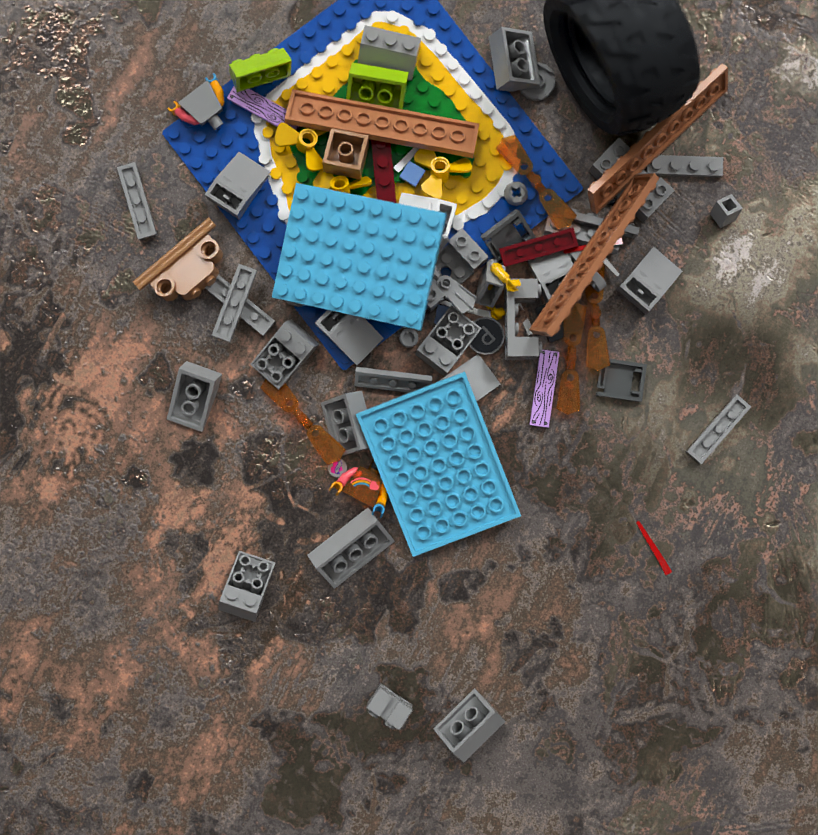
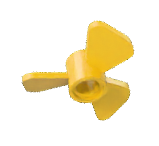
[274,123,328,171]
[414,149,472,199]
[313,170,372,194]

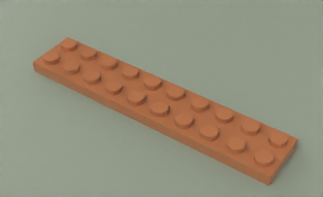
[588,63,728,214]
[285,89,479,158]
[529,173,659,337]

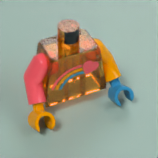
[329,460,388,518]

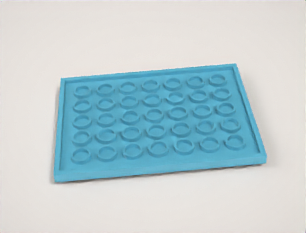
[272,183,447,330]
[356,371,521,557]

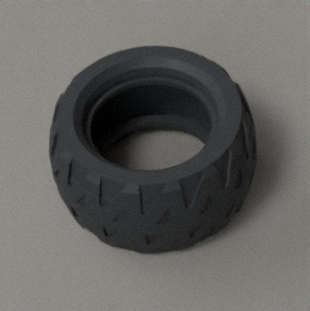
[543,0,701,136]

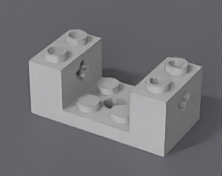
[589,138,675,223]
[426,228,488,312]
[504,279,542,360]

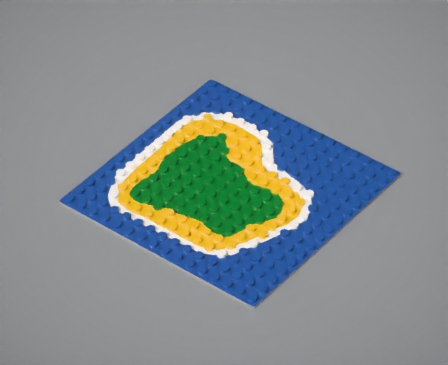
[162,0,583,370]

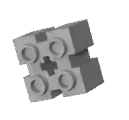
[367,683,413,730]

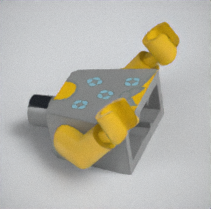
[475,259,521,320]

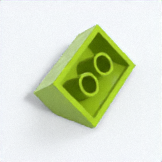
[229,48,292,92]
[346,62,409,109]

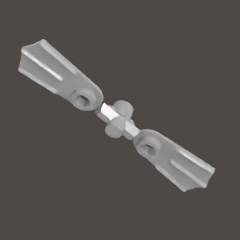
[433,266,477,315]

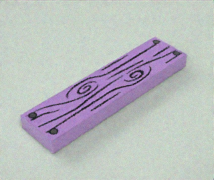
[227,86,299,131]
[529,350,559,428]

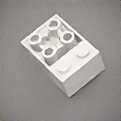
[398,193,457,237]

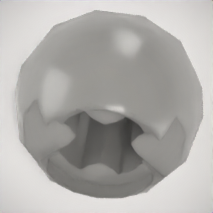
[504,182,528,206]

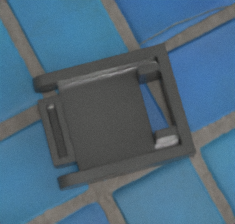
[481,209,536,265]
[596,358,647,402]

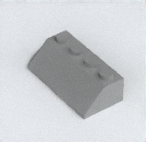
[307,507,395,589]

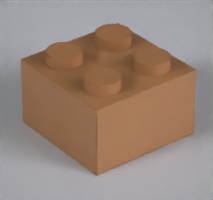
[322,128,369,180]

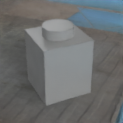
[710,194,743,228]

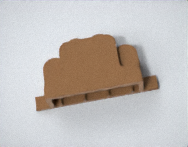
[133,217,223,301]

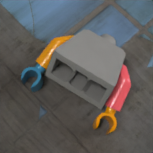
[168,73,225,130]

